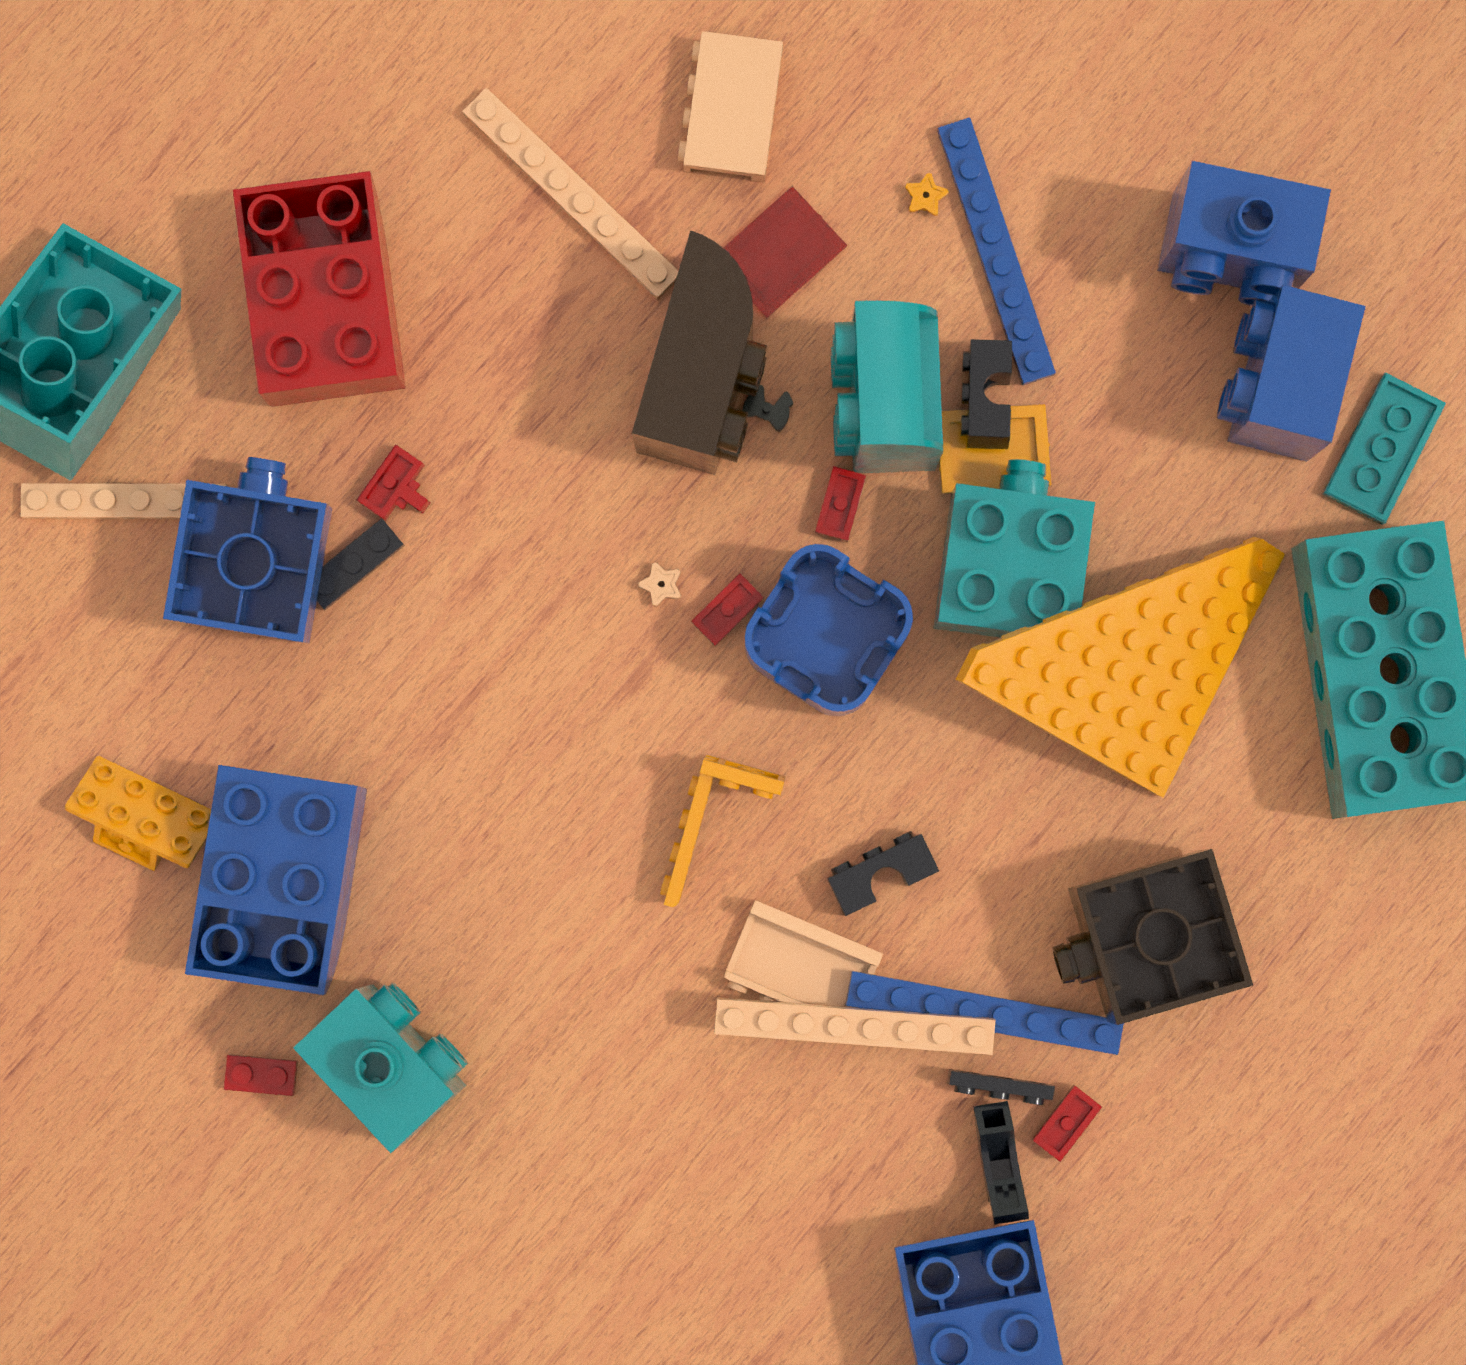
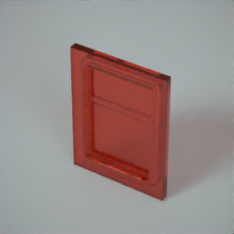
[724,186,847,318]

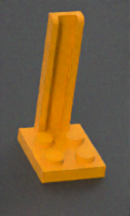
[660,754,786,907]

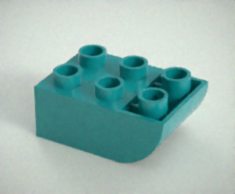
[831,301,943,473]

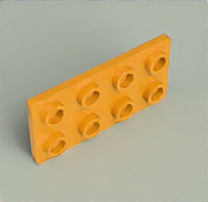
[65,756,211,871]

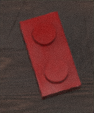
[815,466,866,542]
[691,573,764,646]
[224,1054,298,1096]
[1032,1085,1102,1162]

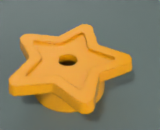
[905,173,949,216]

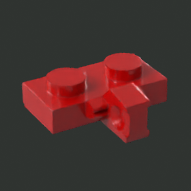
[356,444,431,521]

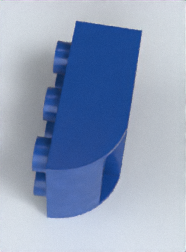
[185,765,367,995]
[894,1220,1063,1365]

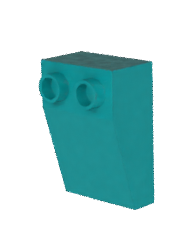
[0,223,182,481]

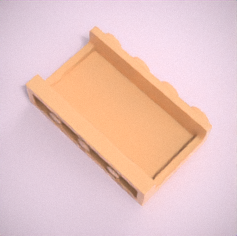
[678,31,783,183]
[723,900,883,1008]

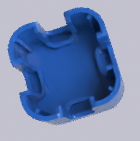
[745,544,913,716]

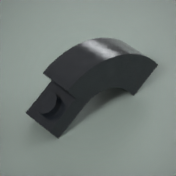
[973,1101,1029,1225]

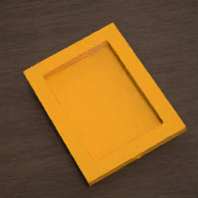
[939,404,1052,494]

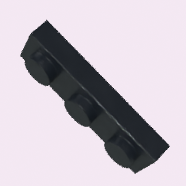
[317,518,405,610]
[947,1069,1055,1105]

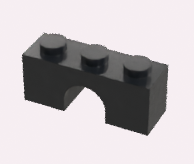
[961,339,1012,449]
[827,831,939,916]

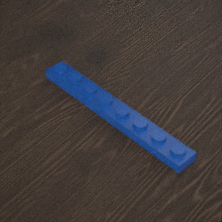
[937,117,1056,386]
[845,971,1124,1055]

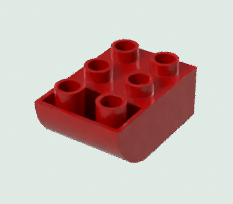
[233,171,406,407]

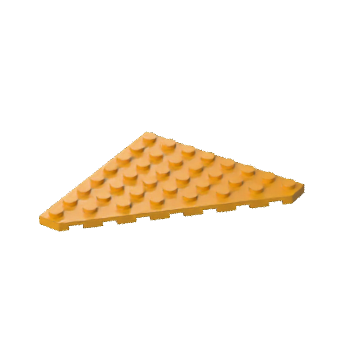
[955,537,1285,798]

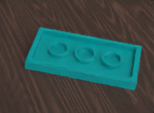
[1322,372,1446,525]

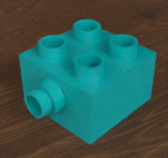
[933,459,1095,638]
[293,982,468,1153]

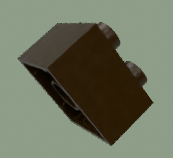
[1052,849,1253,1025]

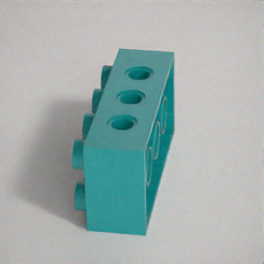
[1291,520,1466,819]

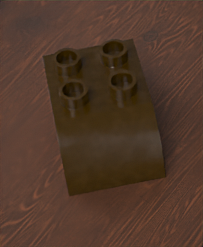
[632,230,767,475]

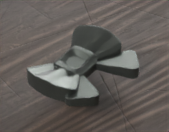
[742,385,793,432]

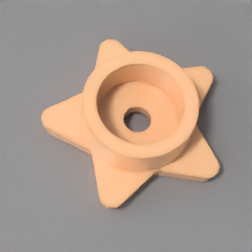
[638,562,681,607]

